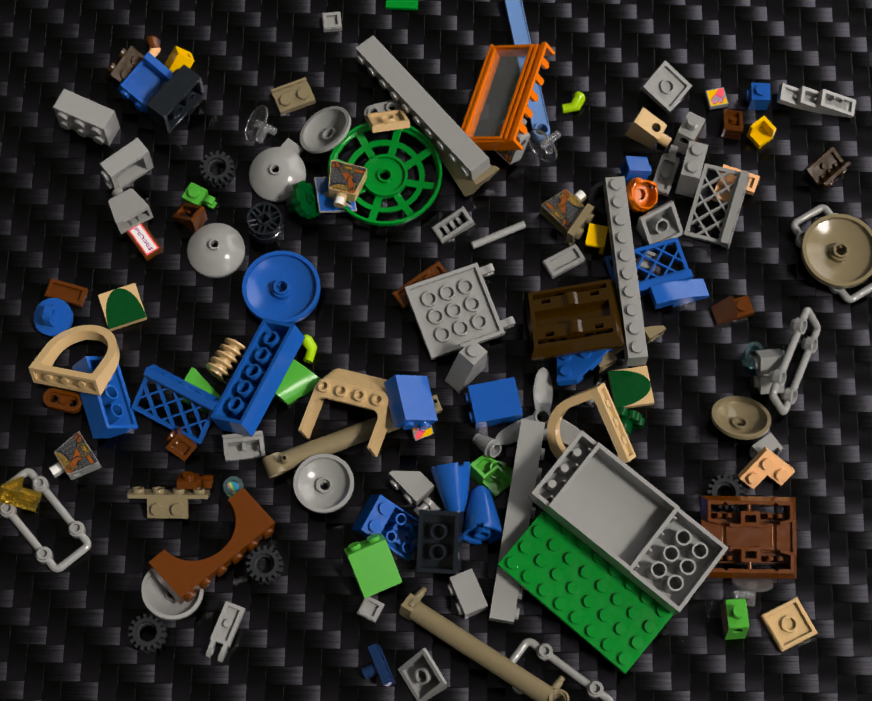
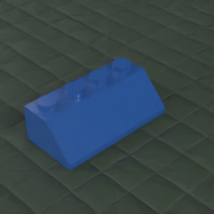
[72,356,138,439]

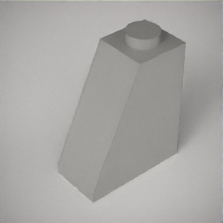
[445,339,487,394]

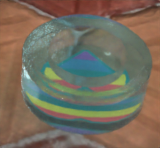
[223,476,244,497]

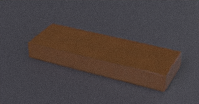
[392,261,448,310]

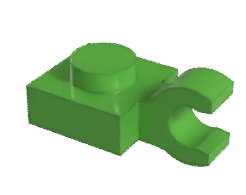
[181,182,217,209]

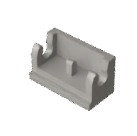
[222,431,266,462]

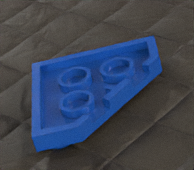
[557,331,614,386]

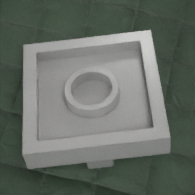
[640,61,692,114]

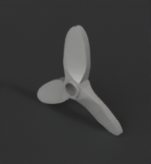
[495,368,580,446]

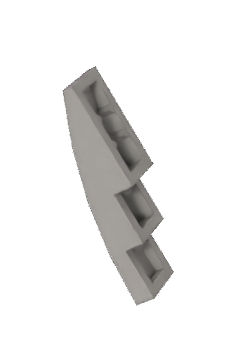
[777,83,856,118]

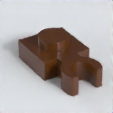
[177,471,213,489]

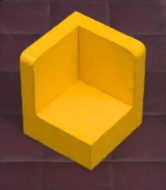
[165,46,194,73]
[746,116,777,149]
[585,223,608,254]

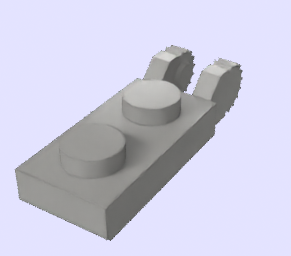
[206,601,246,662]

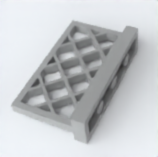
[684,163,750,249]

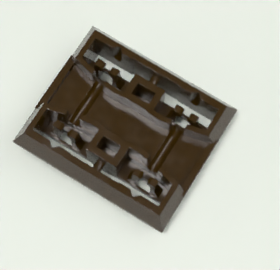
[524,279,624,361]

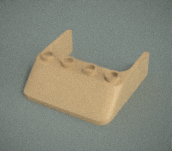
[298,368,392,457]

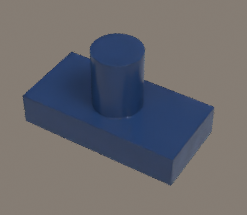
[361,644,396,687]

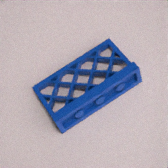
[604,237,693,297]
[131,364,220,444]

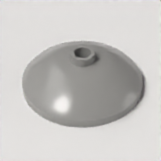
[300,106,351,154]
[249,147,306,202]
[187,223,245,278]
[293,454,354,513]
[141,571,204,620]

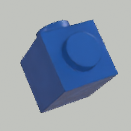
[745,83,771,110]
[620,156,652,183]

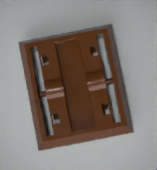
[700,496,797,579]

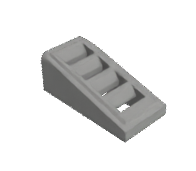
[432,206,475,244]

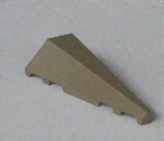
[419,126,499,197]

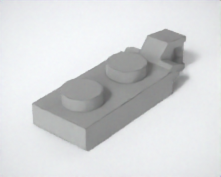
[651,144,680,197]

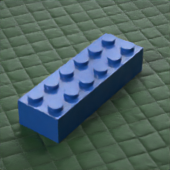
[210,318,305,437]

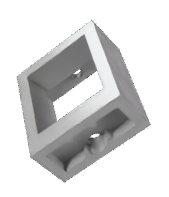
[100,137,154,189]

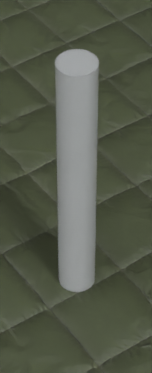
[471,221,526,249]

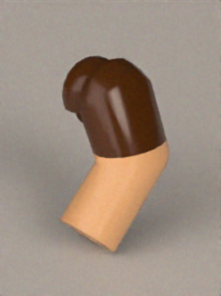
[145,35,161,58]

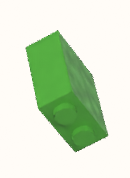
[344,533,402,598]

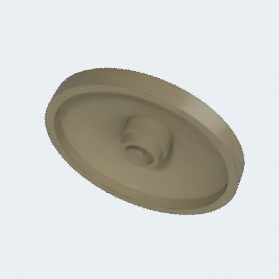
[801,214,872,289]

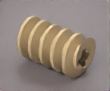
[206,338,247,382]

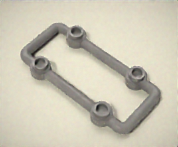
[791,204,872,303]
[769,307,821,415]
[0,468,91,573]
[509,638,614,701]

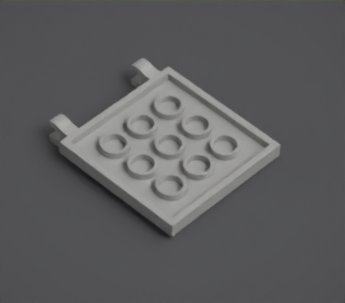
[404,263,516,360]

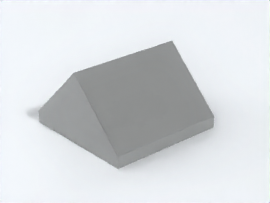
[636,200,684,251]
[398,648,447,701]

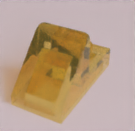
[0,476,42,512]

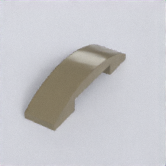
[596,326,666,373]

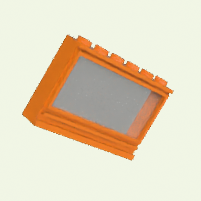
[461,42,555,150]

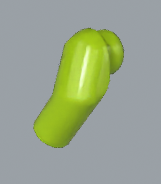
[561,91,585,114]
[301,334,317,363]

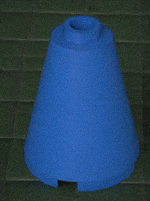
[431,462,471,512]
[462,486,503,545]

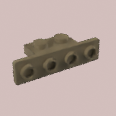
[127,486,210,519]

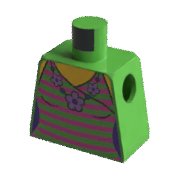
[720,598,749,640]

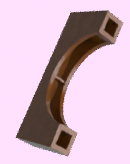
[148,488,275,605]

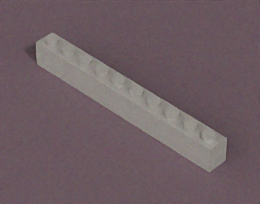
[356,35,491,181]
[603,176,648,366]
[489,419,548,624]

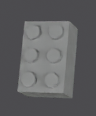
[53,89,120,146]

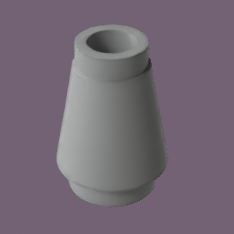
[473,433,502,458]

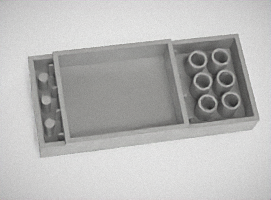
[528,430,729,615]

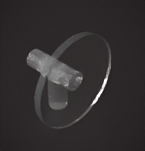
[245,105,277,143]
[529,129,561,163]
[732,578,773,606]

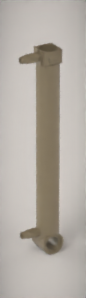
[262,394,442,478]
[399,587,569,701]

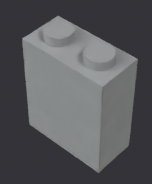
[675,140,708,198]

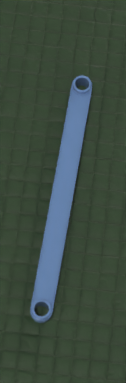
[504,0,550,142]

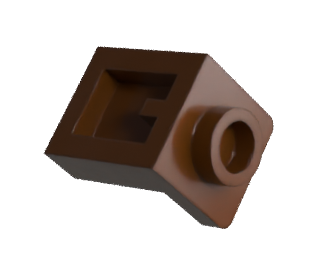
[165,426,197,462]

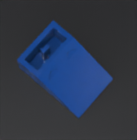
[351,494,419,561]

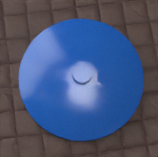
[242,251,321,324]

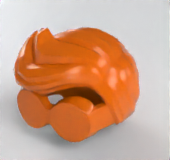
[626,177,658,213]

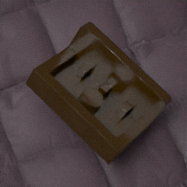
[105,46,144,85]
[803,146,851,188]

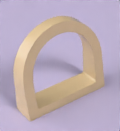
[28,325,120,396]
[547,383,636,463]

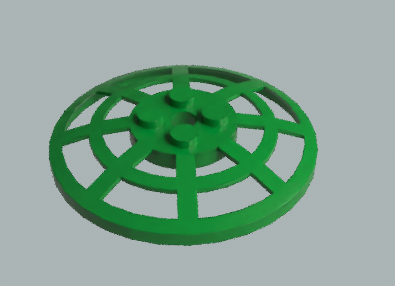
[328,122,442,226]

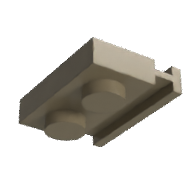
[271,77,316,116]
[565,203,595,246]

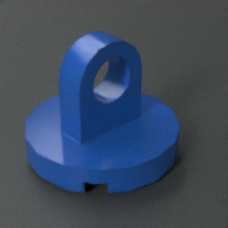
[34,298,73,337]

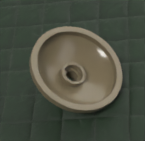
[711,396,771,440]

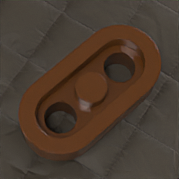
[43,388,83,414]

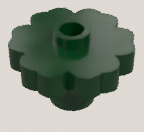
[286,180,319,220]
[615,406,645,436]

